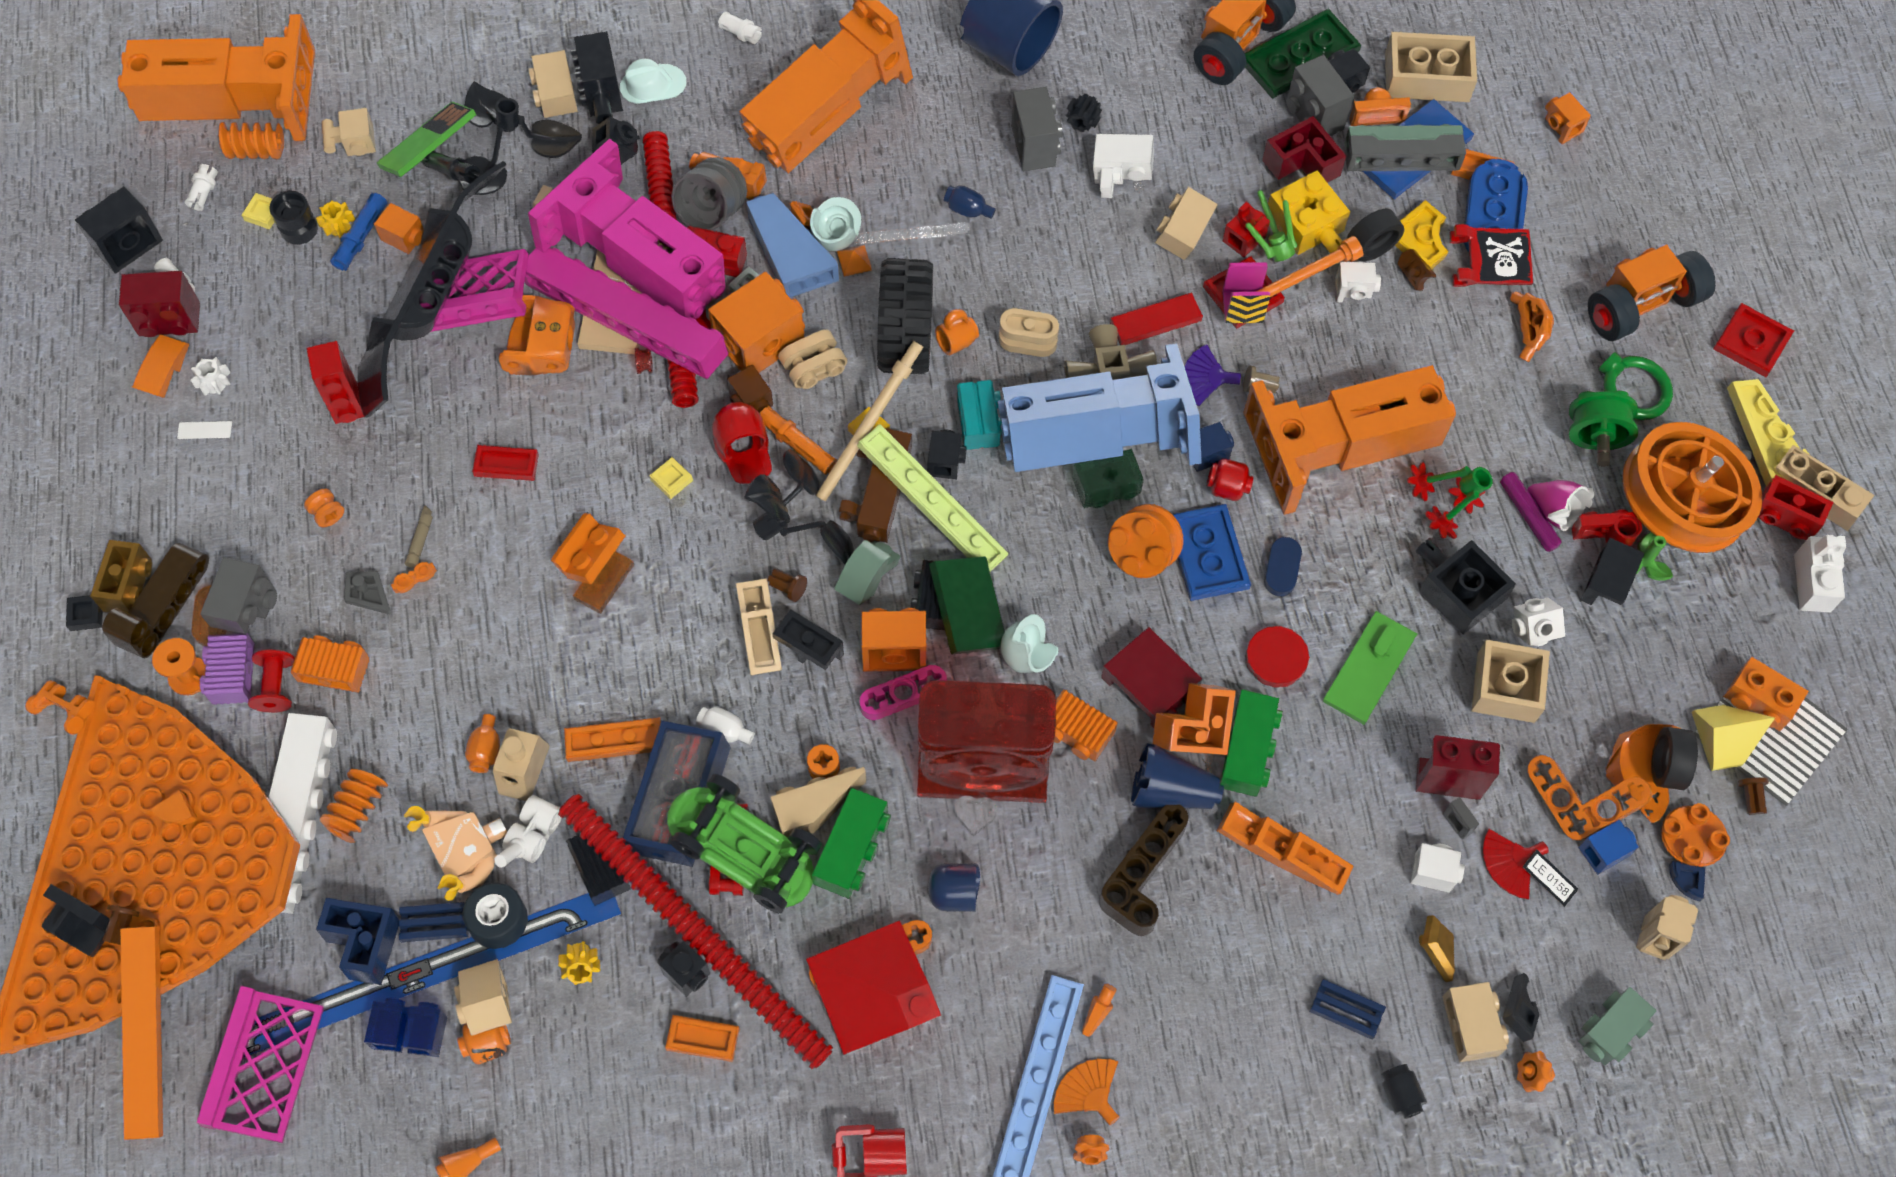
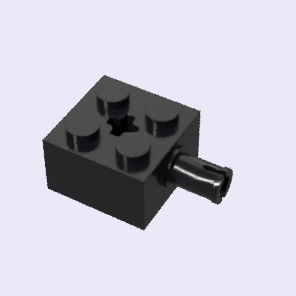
[571,31,623,124]
[1415,538,1516,635]

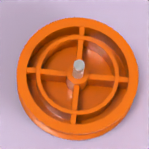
[1623,422,1762,553]

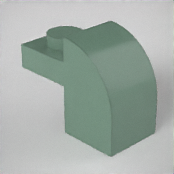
[834,540,901,605]

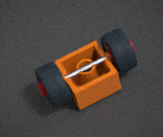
[1193,0,1296,85]
[1588,244,1716,341]

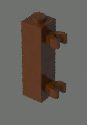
[839,428,912,543]

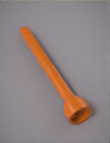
[1256,236,1364,297]

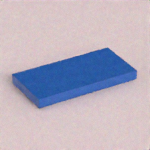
[1362,99,1474,200]

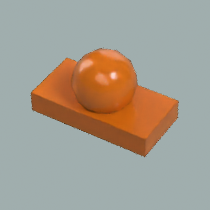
[1349,87,1411,126]

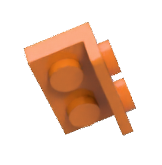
[551,513,625,584]

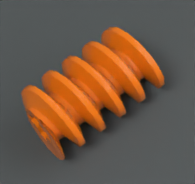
[218,122,284,159]
[320,769,388,843]

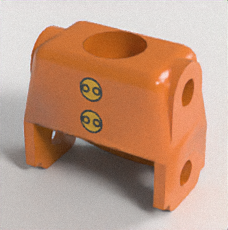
[499,295,575,376]

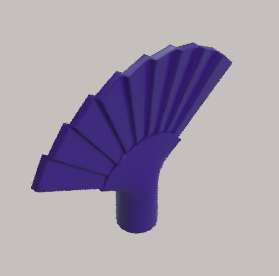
[1184,344,1241,406]

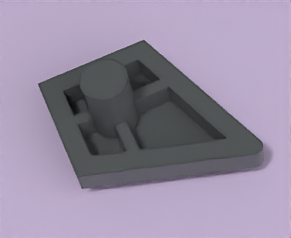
[344,571,391,614]

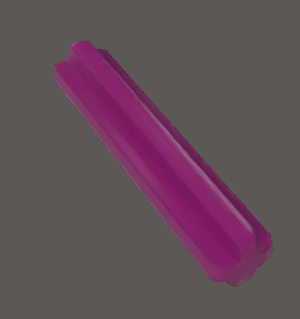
[1500,472,1562,552]

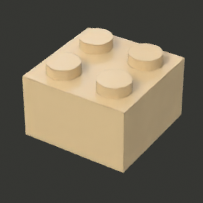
[1472,639,1550,723]

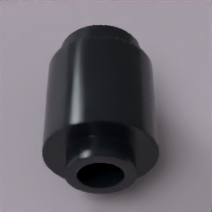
[1381,1064,1427,1119]

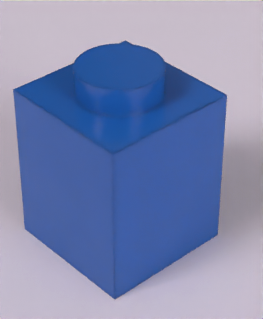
[1578,820,1639,875]

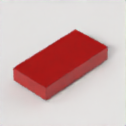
[472,445,539,481]

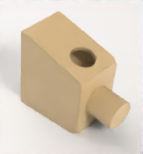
[493,728,550,801]

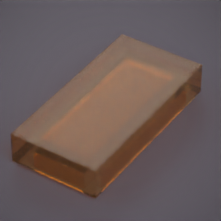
[573,551,634,614]

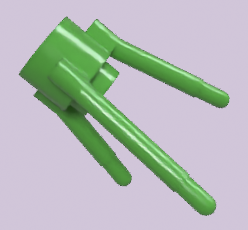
[1246,190,1297,262]

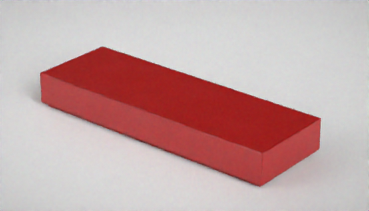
[1110,292,1203,345]

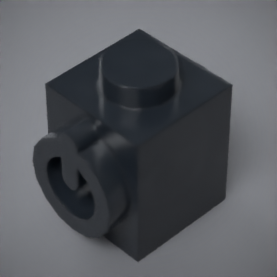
[1327,48,1370,93]
[592,116,640,165]
[657,940,710,997]

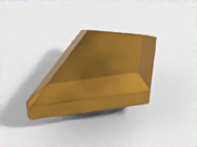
[1419,915,1455,982]

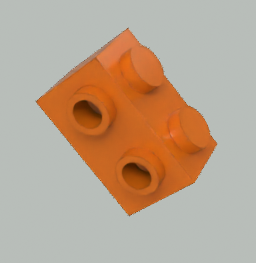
[1723,657,1809,731]

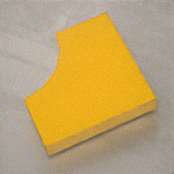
[1395,200,1448,269]

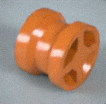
[304,489,345,528]
[807,744,840,779]

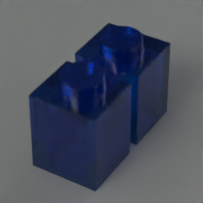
[364,998,447,1057]

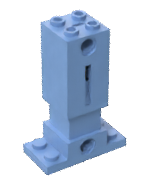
[998,343,1202,472]

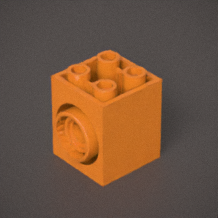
[708,271,805,373]

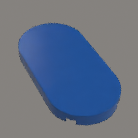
[1464,159,1528,252]

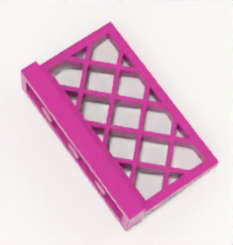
[420,249,528,332]
[196,986,324,1143]

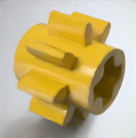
[316,200,355,238]
[558,941,601,985]

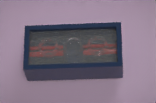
[623,721,731,867]

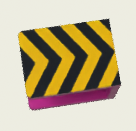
[1223,262,1270,323]

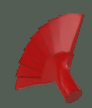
[1483,829,1549,900]

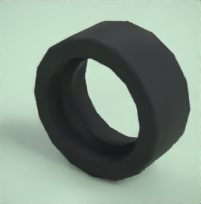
[1347,208,1405,262]
[1651,727,1698,790]

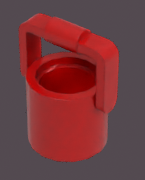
[831,1124,907,1177]

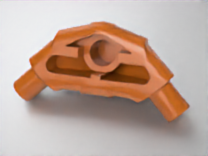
[1510,291,1554,363]

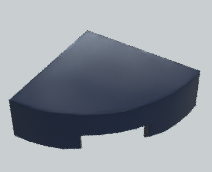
[1669,861,1706,902]

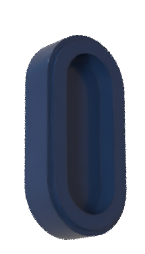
[1264,537,1302,597]

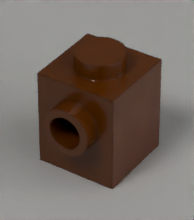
[727,365,773,413]

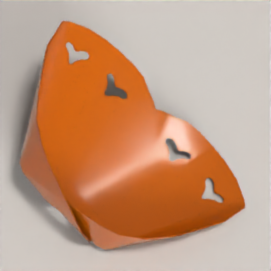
[1606,724,1681,823]

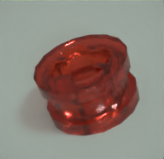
[635,347,653,374]

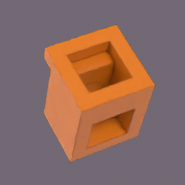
[1545,92,1591,144]

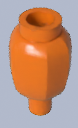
[465,714,500,773]

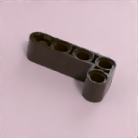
[102,543,209,659]
[1099,805,1189,936]

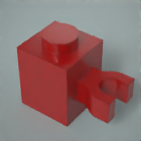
[1222,201,1270,257]

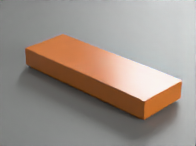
[564,717,661,762]

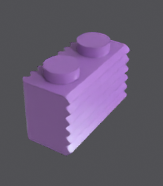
[200,633,255,705]

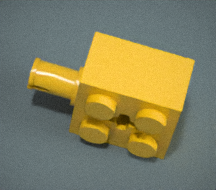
[1268,170,1350,255]

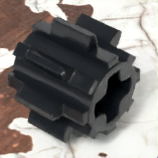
[1066,94,1102,132]

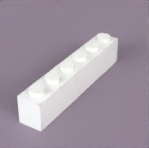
[269,713,337,914]

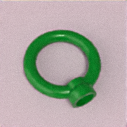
[1599,352,1673,420]

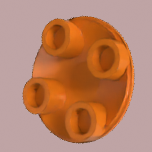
[1661,803,1730,867]

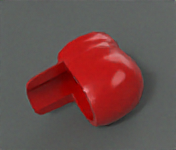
[712,402,772,484]

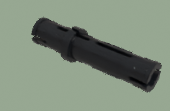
[422,150,481,184]

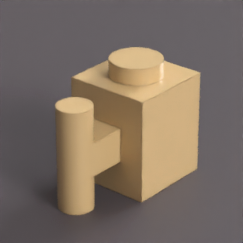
[322,108,376,156]

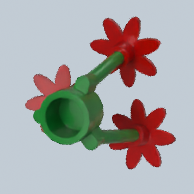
[1407,462,1493,539]

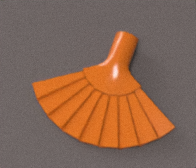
[1054,1058,1120,1126]

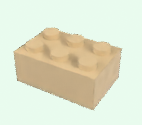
[1385,32,1477,102]

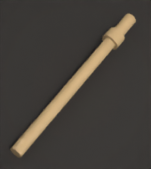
[816,340,924,501]

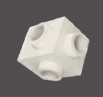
[1512,597,1565,646]

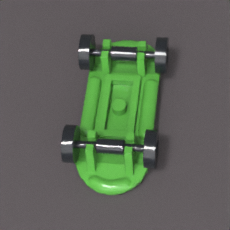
[667,774,822,914]

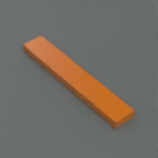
[120,926,163,1140]

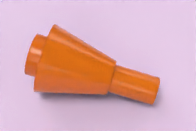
[435,1138,501,1177]

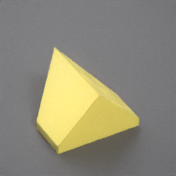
[1691,705,1775,771]

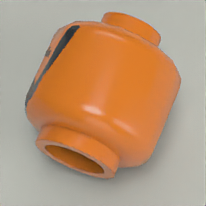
[457,1023,511,1064]

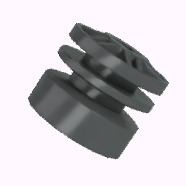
[672,157,747,230]

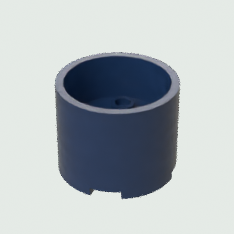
[960,0,1063,76]

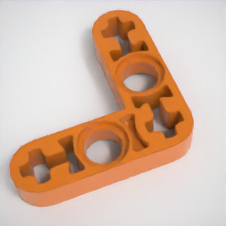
[1528,755,1652,841]

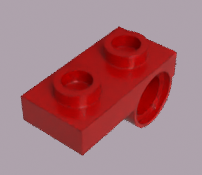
[1571,510,1642,547]

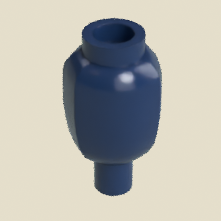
[943,185,996,219]

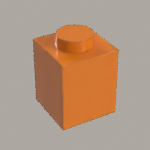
[374,203,424,254]

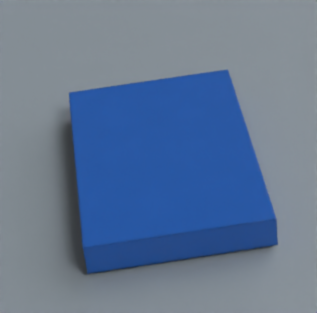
[1172,504,1251,601]

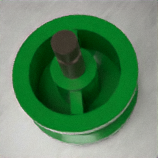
[1569,390,1638,467]

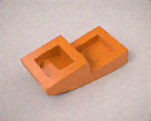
[132,334,189,398]

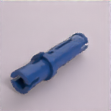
[330,193,387,271]

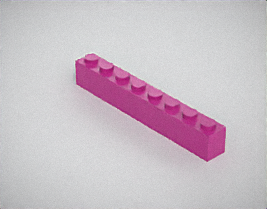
[525,247,729,379]

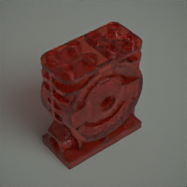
[917,680,1056,803]

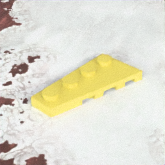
[1727,379,1810,486]

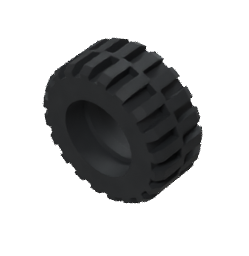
[877,258,933,374]

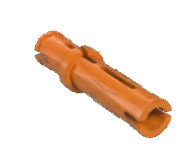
[760,406,837,475]

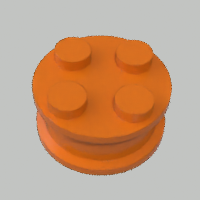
[1108,504,1183,578]

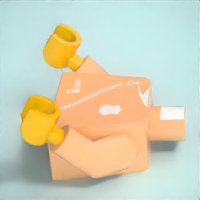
[404,806,507,901]

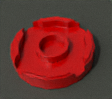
[1245,626,1310,688]

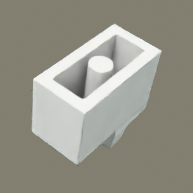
[1093,134,1154,198]
[1794,535,1846,613]

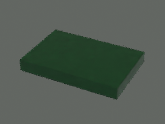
[929,556,1005,655]

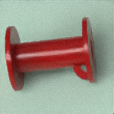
[248,650,295,713]

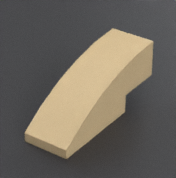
[736,578,782,676]

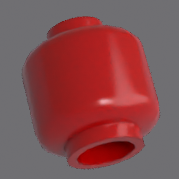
[1206,458,1254,501]

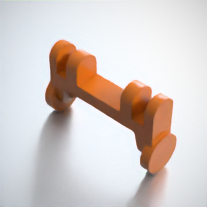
[25,680,94,735]

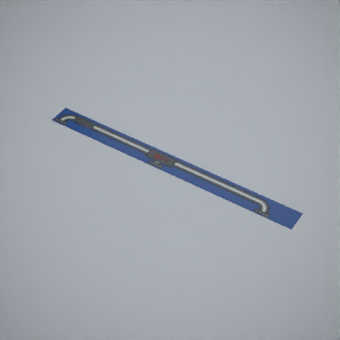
[244,893,621,1058]

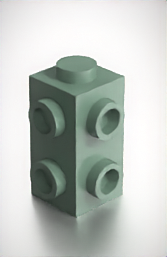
[1578,987,1657,1066]

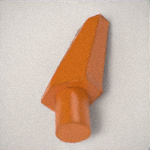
[1082,984,1117,1037]

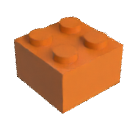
[862,608,926,672]

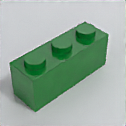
[1220,689,1283,797]
[812,788,891,899]

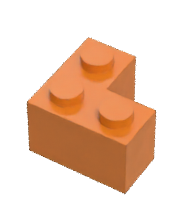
[1152,683,1236,755]

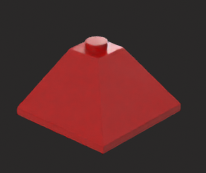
[806,920,941,1055]

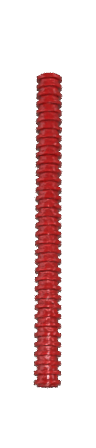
[642,131,699,408]
[558,794,833,1069]

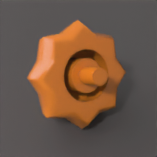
[1516,1051,1555,1092]

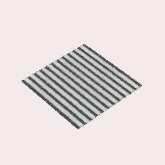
[1694,697,1847,806]

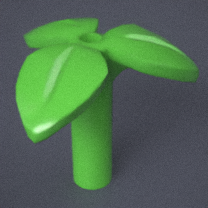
[1637,532,1673,581]

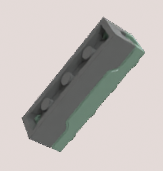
[1344,124,1466,171]

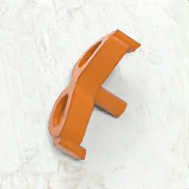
[391,562,437,593]

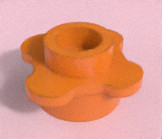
[1073,1135,1109,1165]

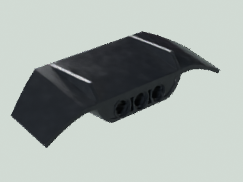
[358,161,507,418]

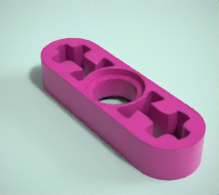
[859,665,947,720]

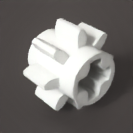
[191,357,230,396]

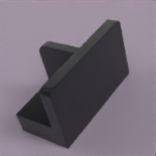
[1580,538,1644,605]
[772,609,844,670]
[42,884,110,957]

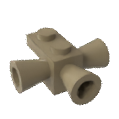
[1064,324,1157,380]

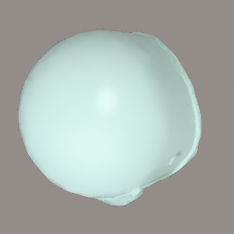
[810,197,861,252]
[1001,614,1058,673]

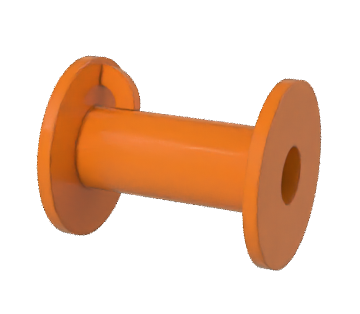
[152,638,206,696]

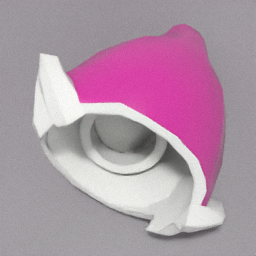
[1527,480,1594,531]

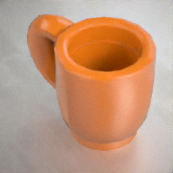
[935,309,979,355]

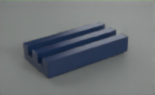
[399,902,469,943]
[1309,979,1386,1040]

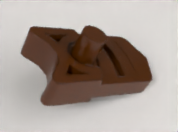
[1398,249,1436,291]

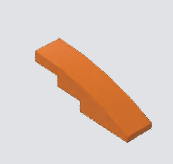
[1217,801,1354,895]

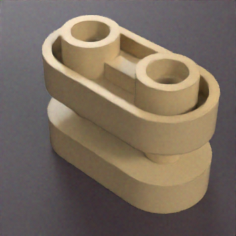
[999,308,1059,357]
[778,330,847,389]

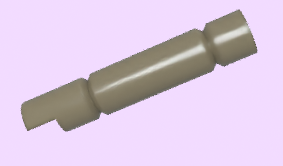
[405,506,433,568]

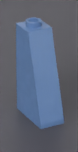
[746,193,839,298]

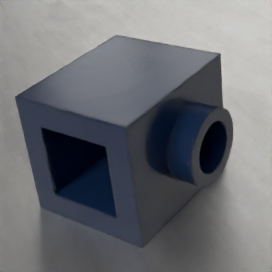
[1193,422,1234,472]

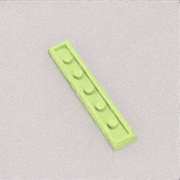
[857,424,1009,572]

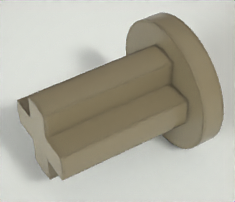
[1243,365,1280,393]

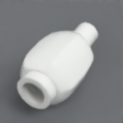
[696,707,755,745]

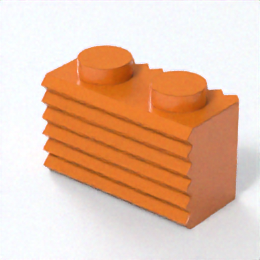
[291,635,369,693]
[1041,689,1118,762]

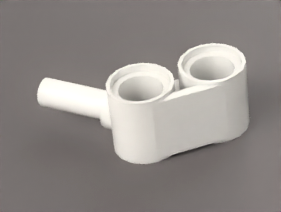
[495,795,562,868]

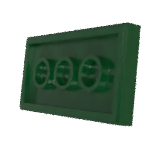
[1245,8,1361,99]

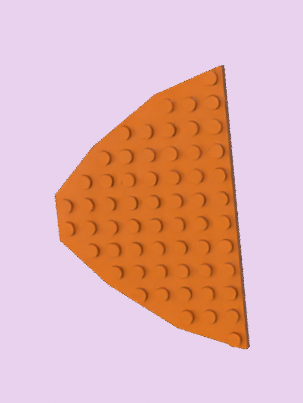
[0,675,300,1055]

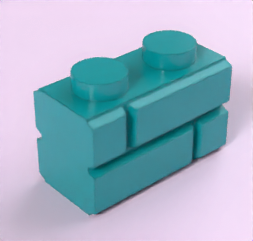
[957,380,1002,450]

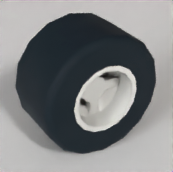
[463,882,528,949]

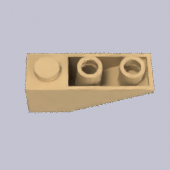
[1775,445,1875,531]
[771,767,866,837]

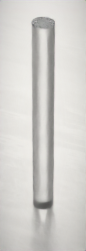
[855,222,970,244]

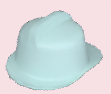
[620,58,686,104]

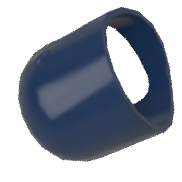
[928,863,980,912]

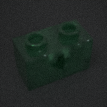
[1072,449,1144,509]

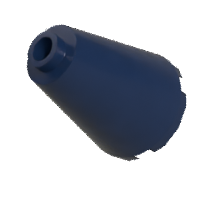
[1131,743,1224,809]

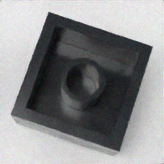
[75,186,163,274]

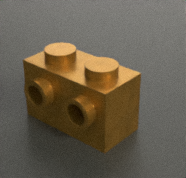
[90,540,153,612]

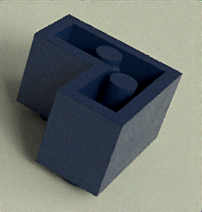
[316,898,399,985]

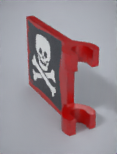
[1449,224,1533,287]

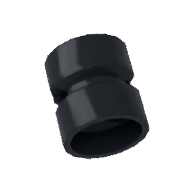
[269,190,318,245]

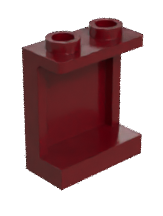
[1101,627,1202,728]
[1416,735,1500,800]

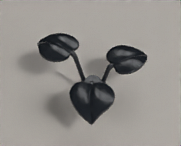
[460,81,582,195]
[744,449,854,565]

